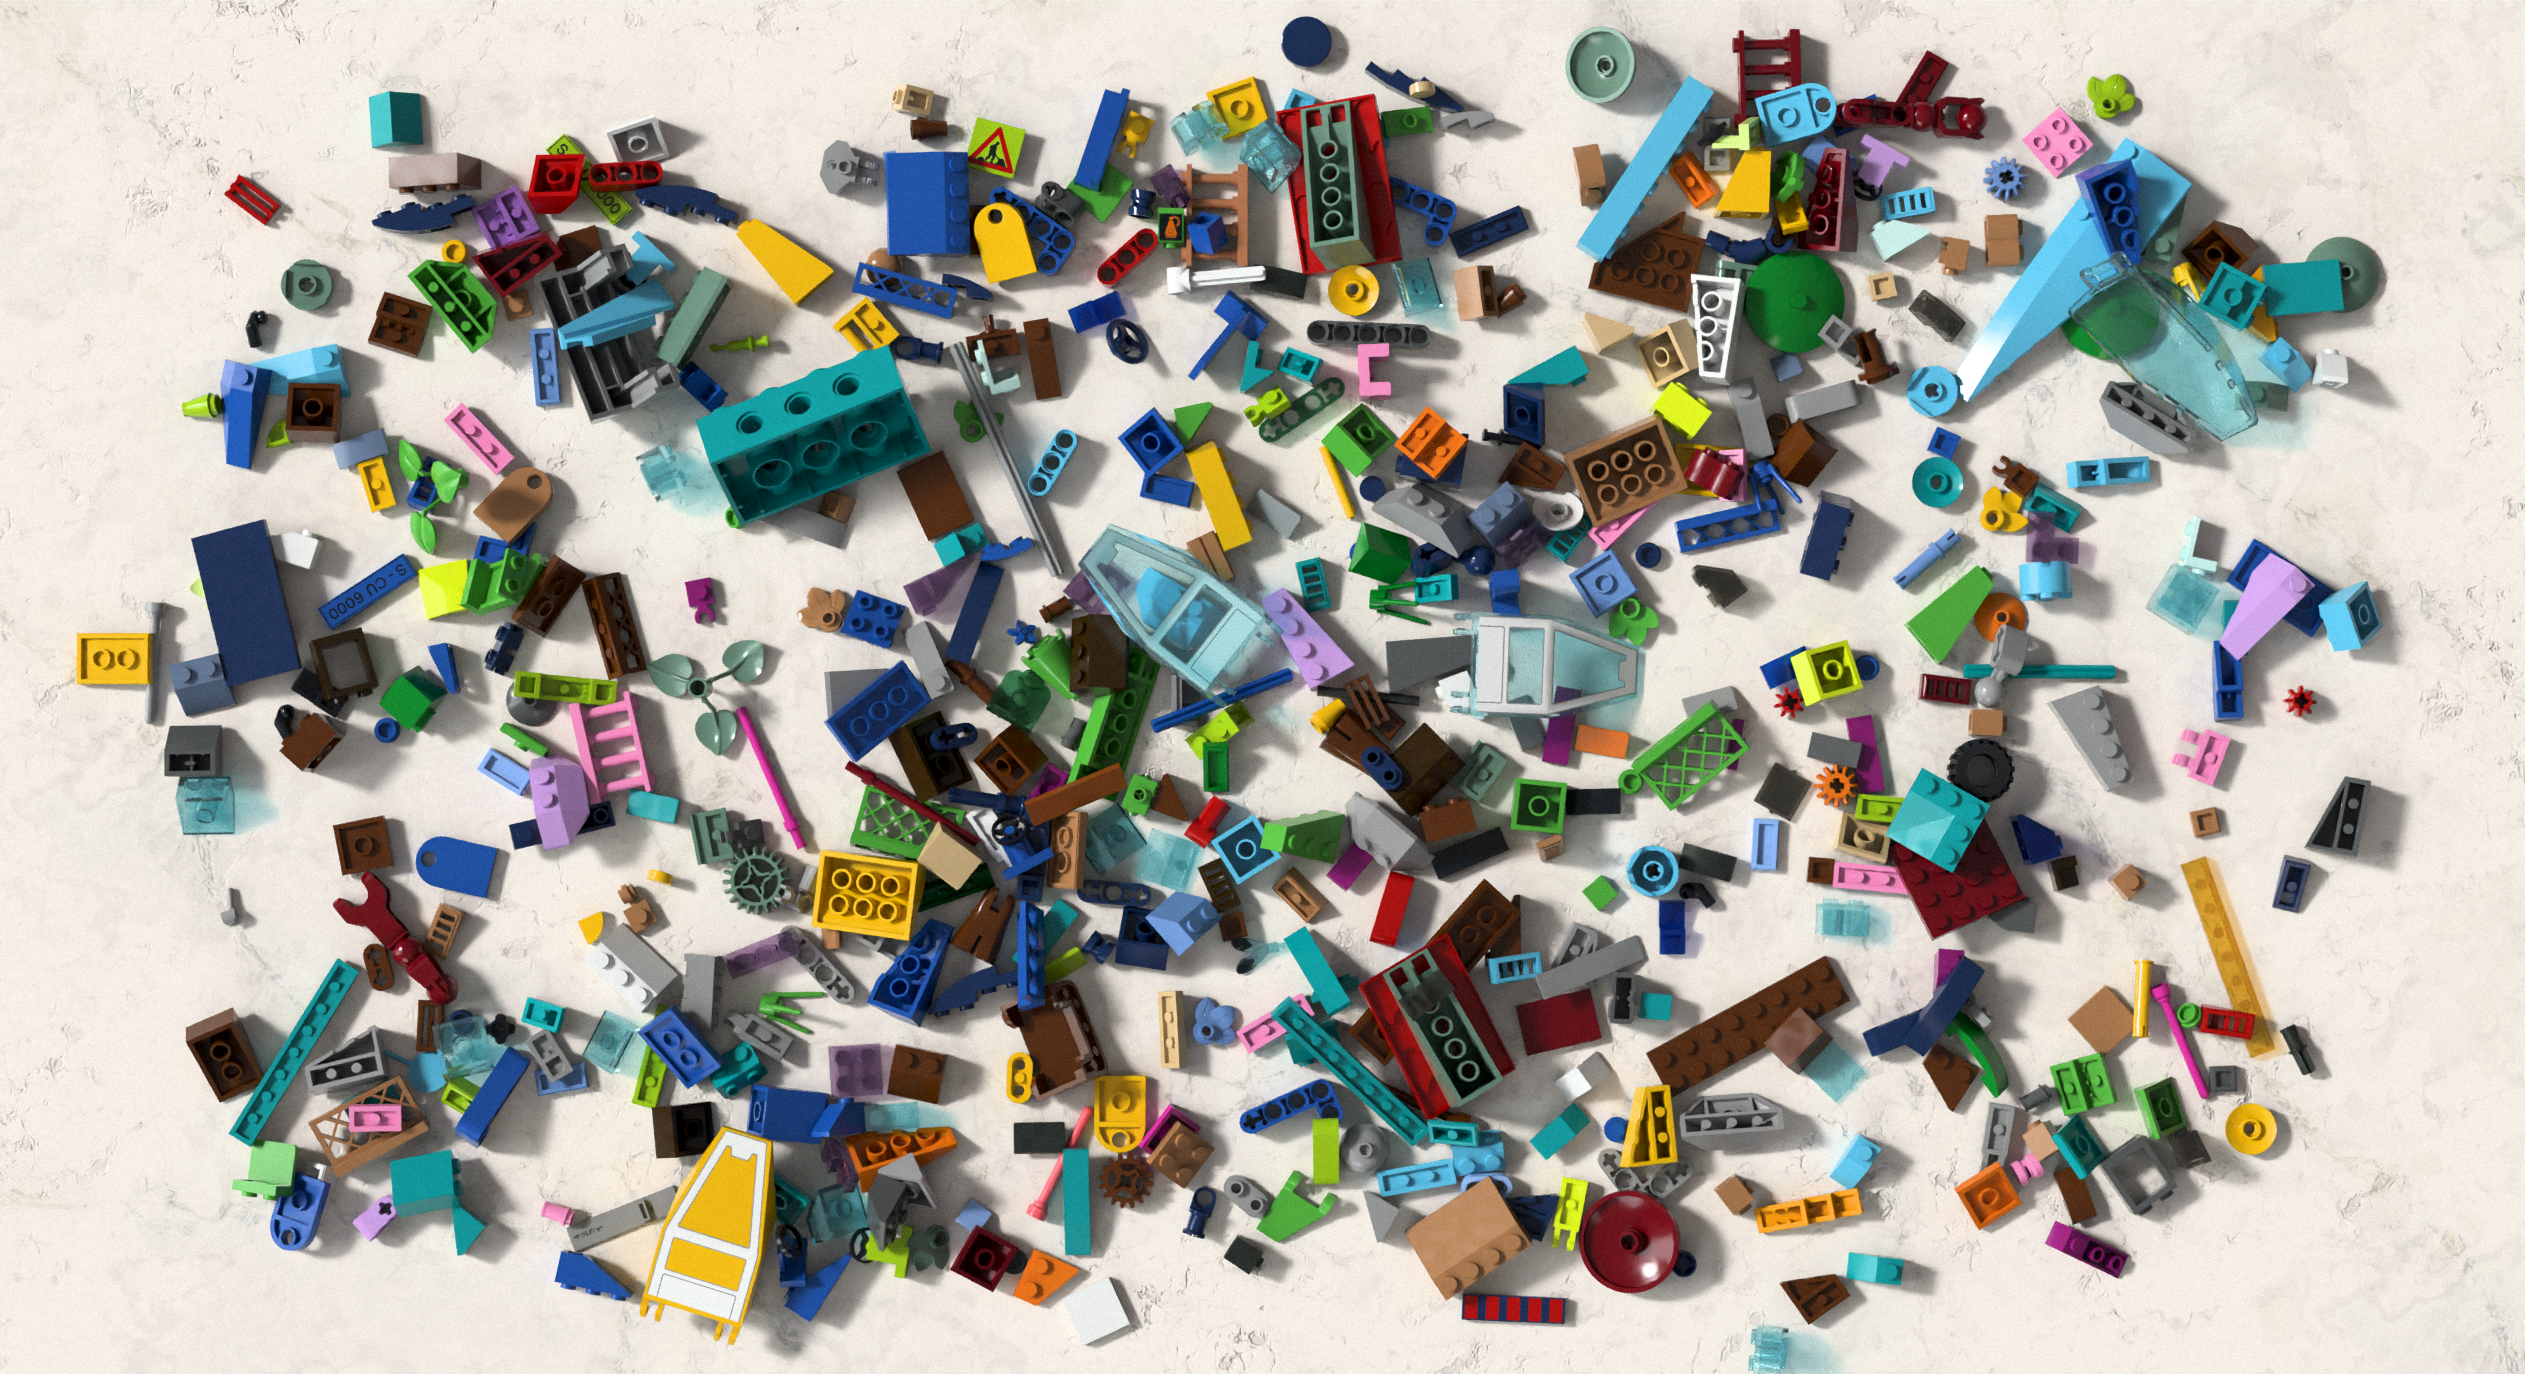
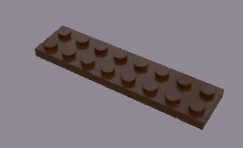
[1347,879,1522,1066]
[1646,956,1850,1098]

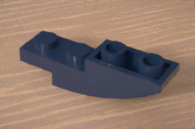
[635,185,739,227]
[371,194,477,234]
[508,801,616,850]
[927,965,1018,1018]

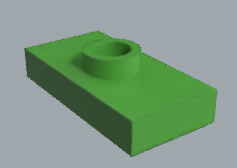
[1380,106,1434,138]
[500,722,551,757]

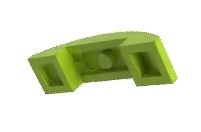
[513,671,618,706]

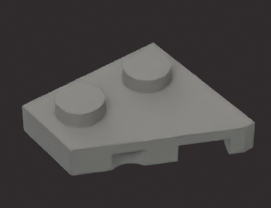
[1551,921,1598,989]

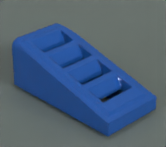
[407,456,451,515]
[428,643,461,695]

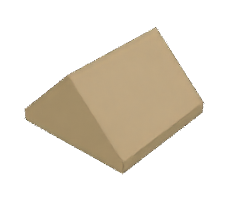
[1582,312,1635,355]
[1832,811,1890,864]
[917,821,982,890]

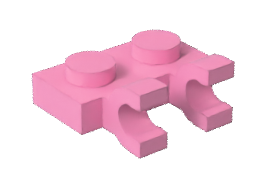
[2171,729,2231,786]

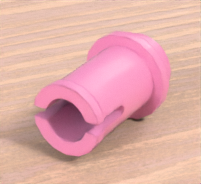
[541,1200,575,1226]

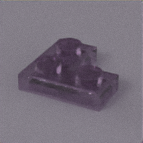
[2025,511,2079,564]

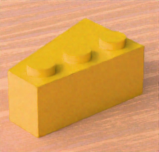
[1620,1084,1678,1167]

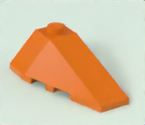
[844,1126,958,1194]

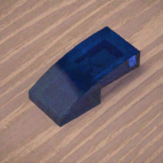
[1068,291,1127,334]
[1759,646,1807,690]
[1658,900,1686,955]

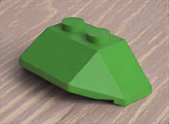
[407,260,498,354]

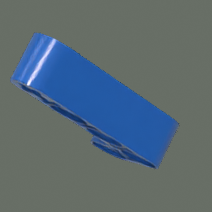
[1389,175,1457,248]
[989,187,1076,277]
[1488,568,1521,617]
[455,1046,532,1148]
[1239,1078,1343,1134]

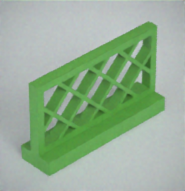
[1631,699,1750,811]
[850,785,965,861]

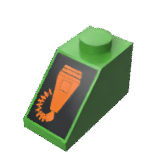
[1158,208,1185,249]

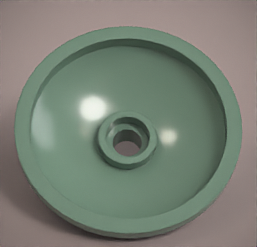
[1565,26,1637,103]
[2305,237,2380,313]

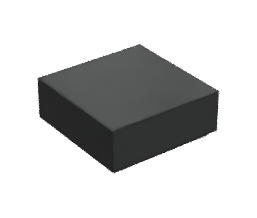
[2209,1065,2237,1092]

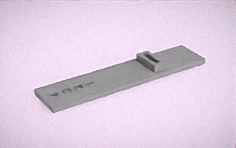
[1535,935,1645,1000]
[566,1185,676,1252]

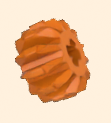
[1814,764,1858,808]

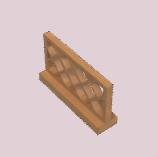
[308,1073,430,1178]

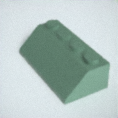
[653,266,734,371]

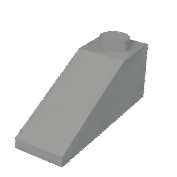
[1727,376,1774,462]
[902,621,956,701]

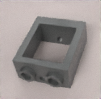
[2098,1134,2177,1216]

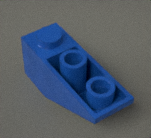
[554,1250,634,1301]

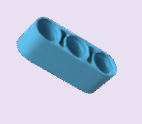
[1028,429,1078,498]

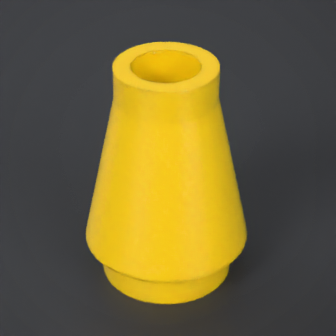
[1309,698,1347,735]

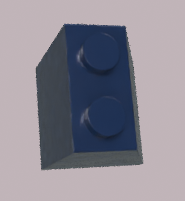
[1395,433,1469,489]

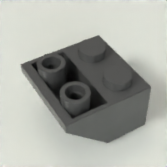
[164,725,222,777]
[866,1174,909,1252]

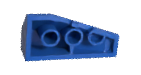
[2075,159,2141,273]
[220,359,272,469]
[867,918,954,1028]

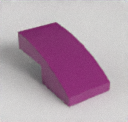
[1326,841,1374,892]

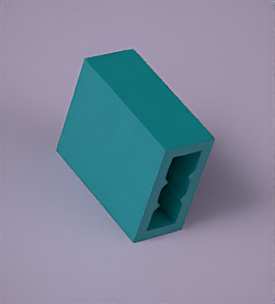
[390,1149,463,1218]

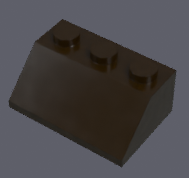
[1069,614,1130,699]
[888,711,973,804]
[1370,722,1466,818]

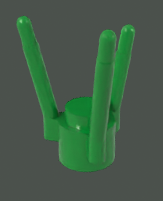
[1369,581,1428,625]

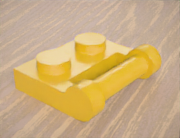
[833,296,900,353]

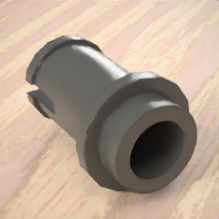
[1061,717,1087,751]
[2019,1084,2053,1112]

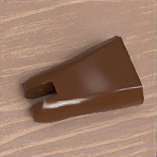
[1319,708,1393,777]
[950,886,1016,966]

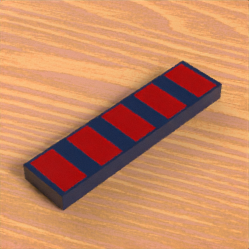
[1461,1293,1565,1324]

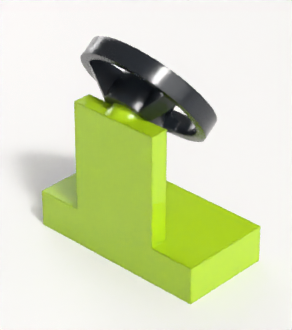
[849,1225,915,1279]

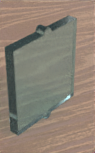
[1804,1041,1865,1102]

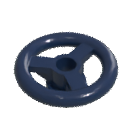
[1106,319,1149,364]

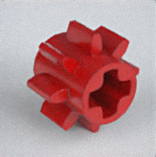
[2283,685,2317,718]
[1773,687,1804,718]

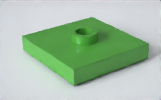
[1065,163,1134,224]

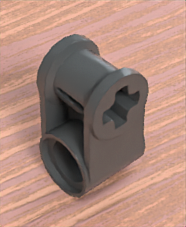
[1034,181,1086,229]

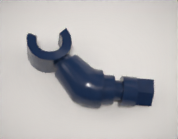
[1704,226,1795,265]

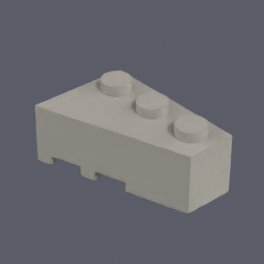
[681,953,724,1033]

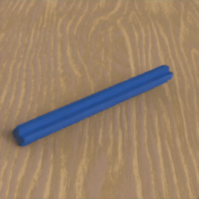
[1151,668,1293,733]

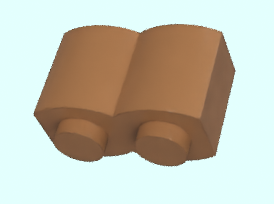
[1984,214,2024,268]

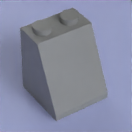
[824,668,888,718]

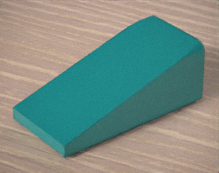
[626,789,681,824]

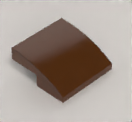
[368,291,433,359]

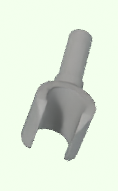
[221,888,239,926]

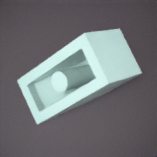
[1869,219,1931,262]

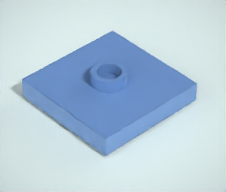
[1568,548,1639,619]

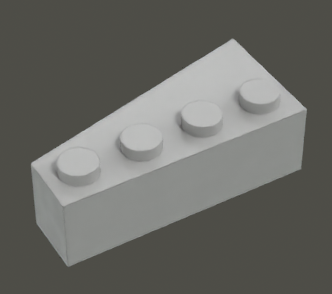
[2046,685,2134,791]

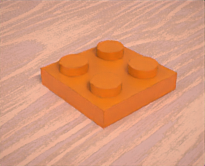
[1954,1161,2022,1230]

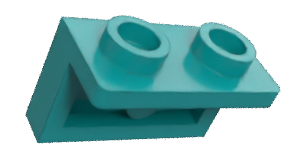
[709,1041,768,1099]

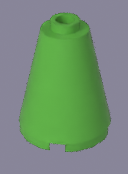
[1021,628,1082,701]

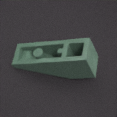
[2141,194,2187,266]

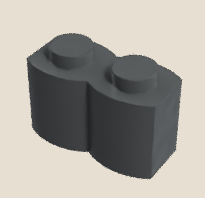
[1608,972,1637,1025]

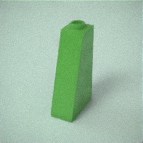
[1904,565,1994,664]

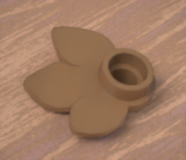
[797,587,846,633]

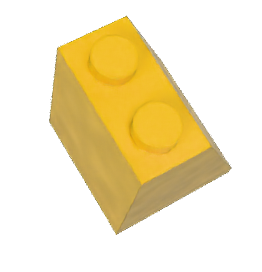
[1713,146,1771,219]

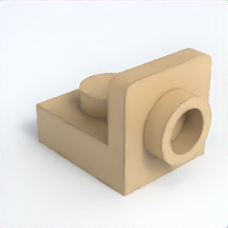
[892,84,934,117]

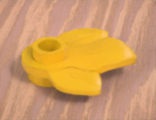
[1979,486,2028,532]

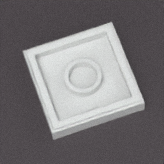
[1062,1277,1130,1346]

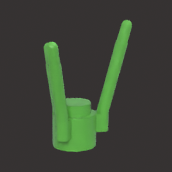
[759,991,824,1034]

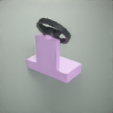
[1852,134,1910,201]

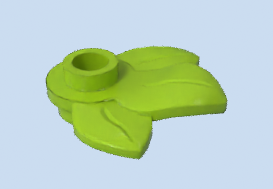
[2087,74,2136,120]

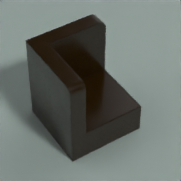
[2047,855,2079,891]

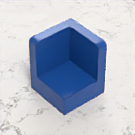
[1187,212,1228,255]

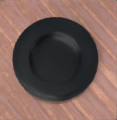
[1006,1249,1027,1275]

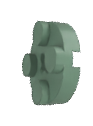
[281,259,334,311]

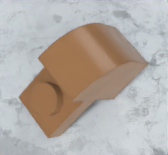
[1572,144,1607,206]

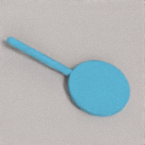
[385,1050,449,1093]

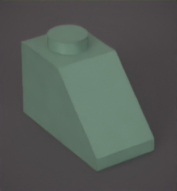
[2235,381,2289,412]

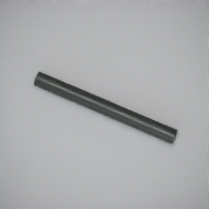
[1317,686,1420,706]

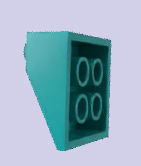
[1885,768,1991,873]

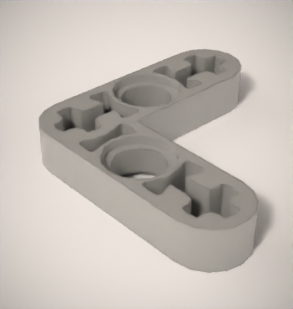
[1597,1148,1693,1201]

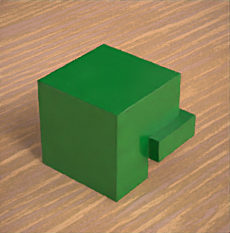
[379,665,448,733]

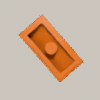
[1669,151,1720,209]
[1574,724,1630,759]

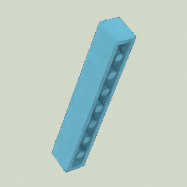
[1576,75,1714,263]

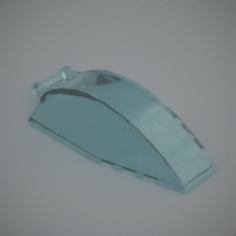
[2068,251,2259,442]

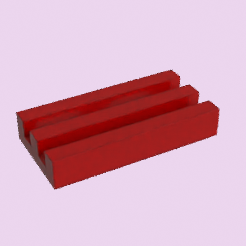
[224,174,281,226]

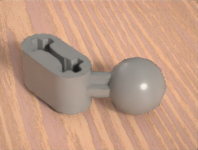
[1974,623,2029,708]

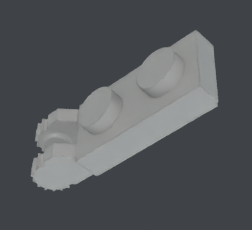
[1979,1102,2015,1172]

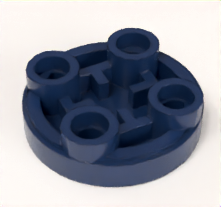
[1281,16,1332,68]

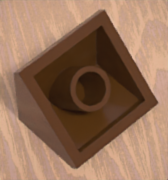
[1768,418,1839,488]
[1763,1005,1834,1075]

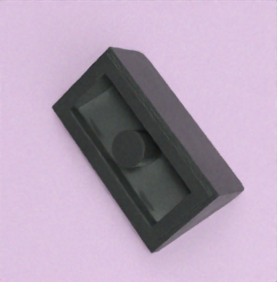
[1014,1122,1066,1154]

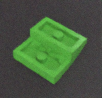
[2050,1052,2118,1116]

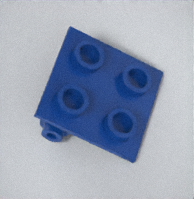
[840,590,905,649]

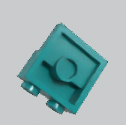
[2196,261,2268,332]

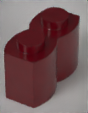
[1683,447,1745,500]

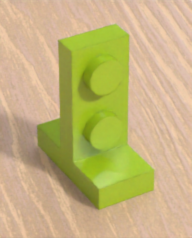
[1185,701,1255,760]

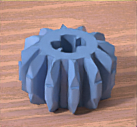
[1983,157,2027,201]

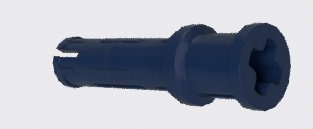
[948,786,1027,818]

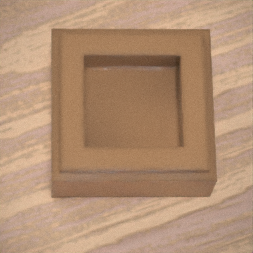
[2189,807,2221,837]

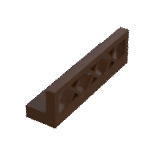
[581,572,647,680]

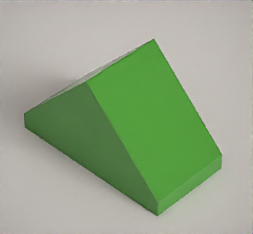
[1174,402,1214,449]

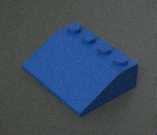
[885,151,970,258]

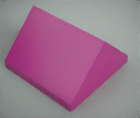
[1138,1103,1202,1154]

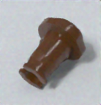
[1852,328,1900,385]

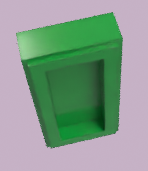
[1203,742,1229,792]

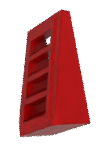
[2197,1004,2256,1040]

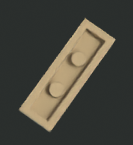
[1158,991,1187,1068]

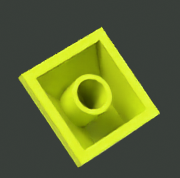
[417,559,470,620]

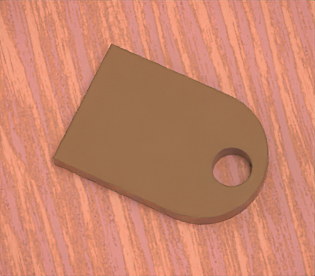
[473,467,553,546]

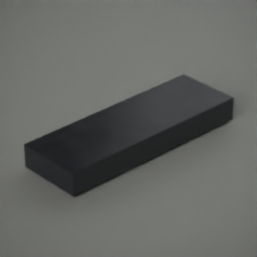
[1431,826,1509,880]

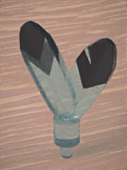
[1231,937,1285,974]

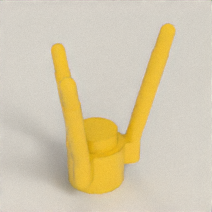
[2170,262,2207,322]

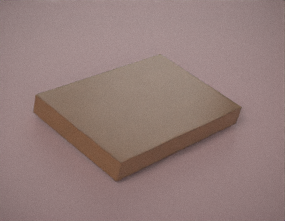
[1047,812,1088,889]

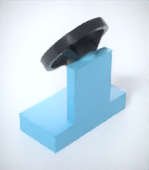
[611,231,678,295]

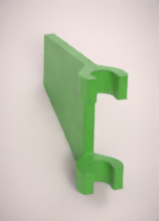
[1256,1170,1337,1243]

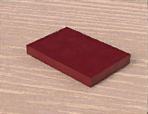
[1515,988,1602,1056]

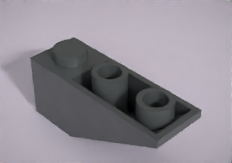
[1986,896,2037,933]

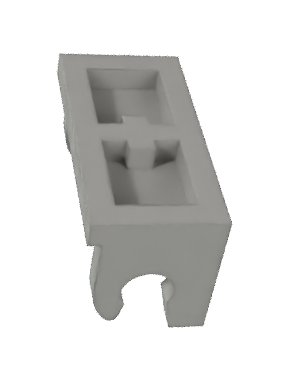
[1171,675,1200,727]

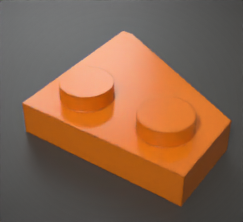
[1013,1248,1079,1306]

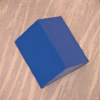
[1118,407,1186,478]

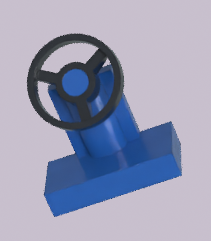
[991,814,1054,882]
[776,1223,808,1287]

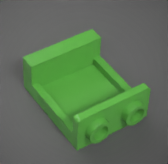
[460,548,529,616]

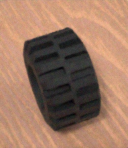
[1947,739,2015,803]

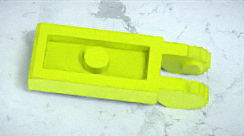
[1551,1176,1588,1251]

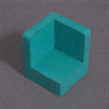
[1638,992,1672,1021]

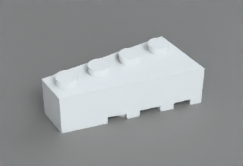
[1691,274,1746,386]

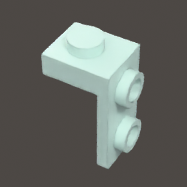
[974,339,1021,395]
[2179,516,2217,577]

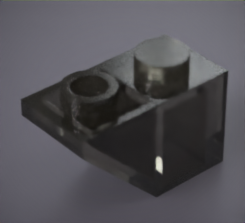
[1691,565,1748,610]

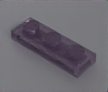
[722,927,803,980]

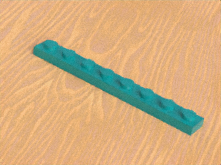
[228,958,361,1147]
[1271,996,1429,1147]

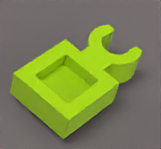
[1243,385,1292,427]

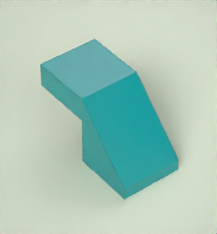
[1530,1102,1590,1160]

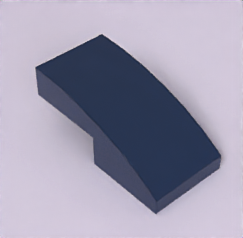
[942,273,993,302]

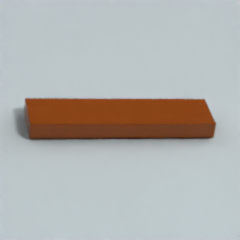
[1024,763,1128,826]

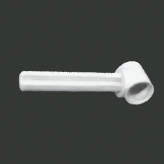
[1167,266,1266,295]

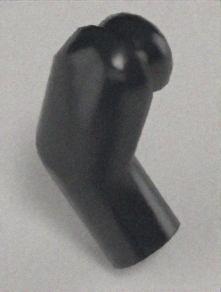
[1679,882,1716,909]

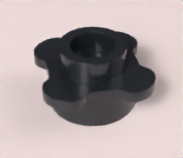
[485,1014,516,1044]

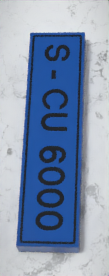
[318,553,418,630]

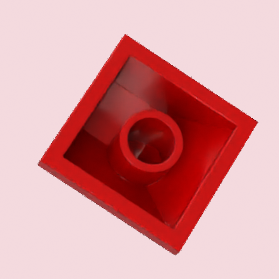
[528,154,586,214]

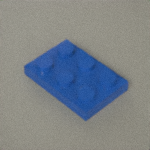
[637,1004,725,1089]

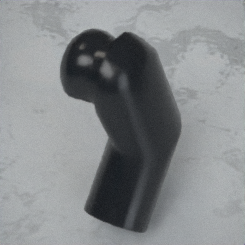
[245,310,268,348]
[274,704,295,740]

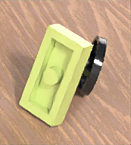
[1697,117,1761,150]

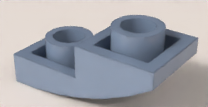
[332,429,391,470]

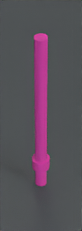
[736,706,807,850]

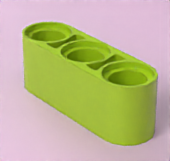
[1313,1118,1339,1185]

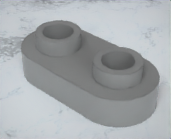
[1224,1175,1269,1218]

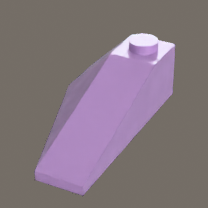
[2219,553,2315,661]

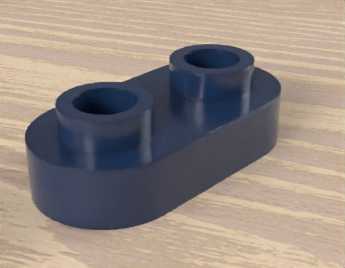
[1361,746,1404,792]

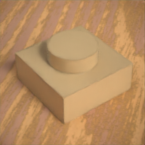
[1866,271,1897,302]

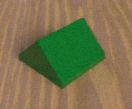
[1348,522,1412,585]

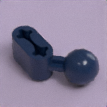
[1411,542,1496,578]

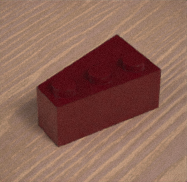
[472,229,568,298]

